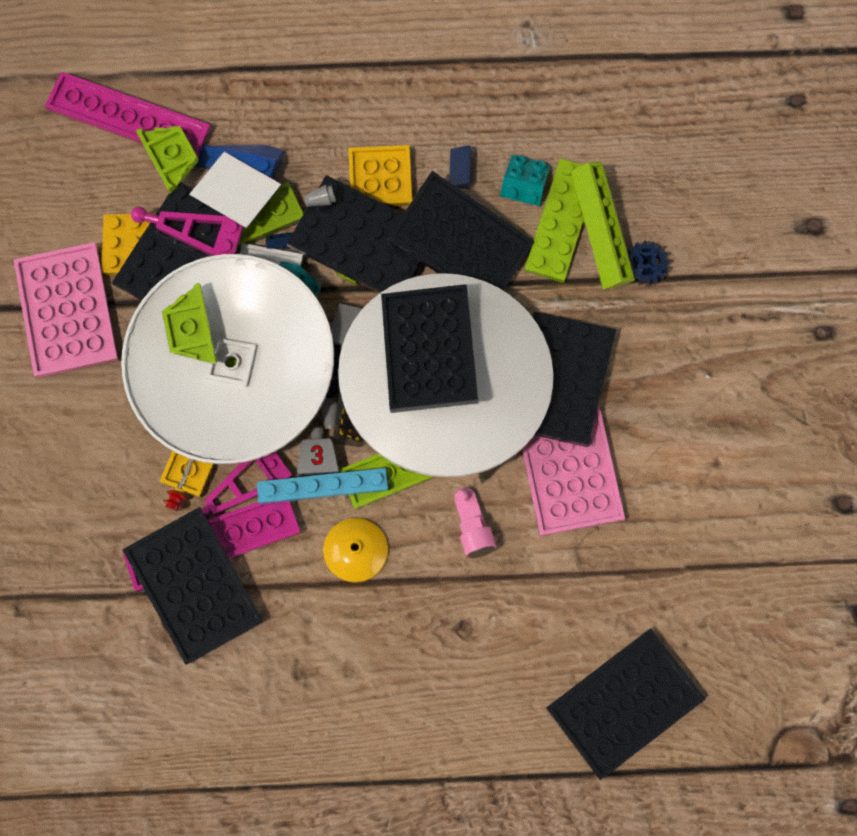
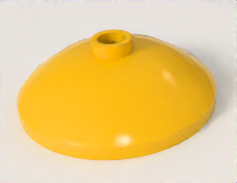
[323,518,388,583]

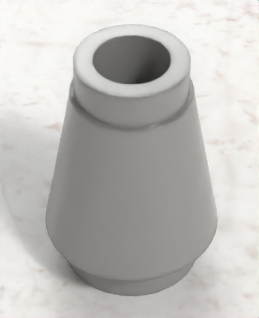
[304,185,336,207]
[320,398,340,429]

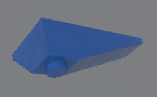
[196,145,284,180]

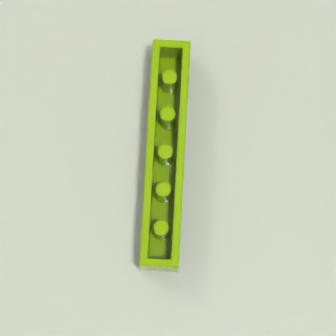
[571,162,635,290]

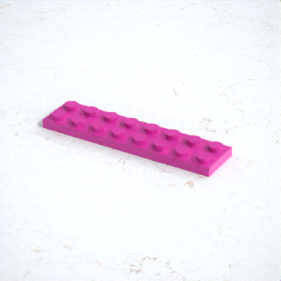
[45,72,211,158]
[122,501,301,592]

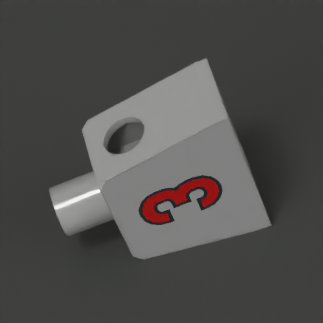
[297,428,339,477]

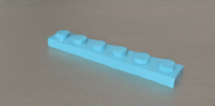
[257,468,388,505]

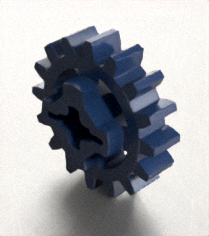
[628,241,669,286]

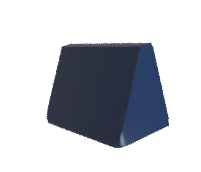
[449,146,471,189]

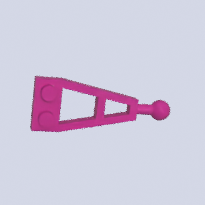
[131,207,244,256]
[201,452,293,516]

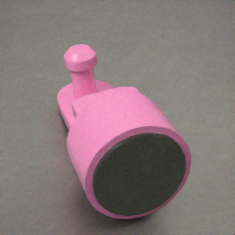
[455,488,497,558]

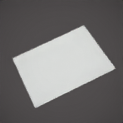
[189,152,281,228]

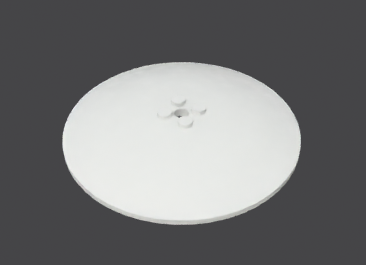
[121,254,334,464]
[338,273,553,478]

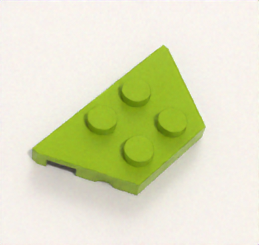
[136,126,199,194]
[162,283,217,364]

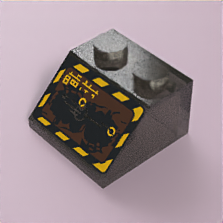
[333,392,365,447]

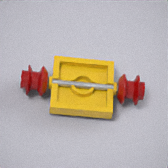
[159,451,214,512]

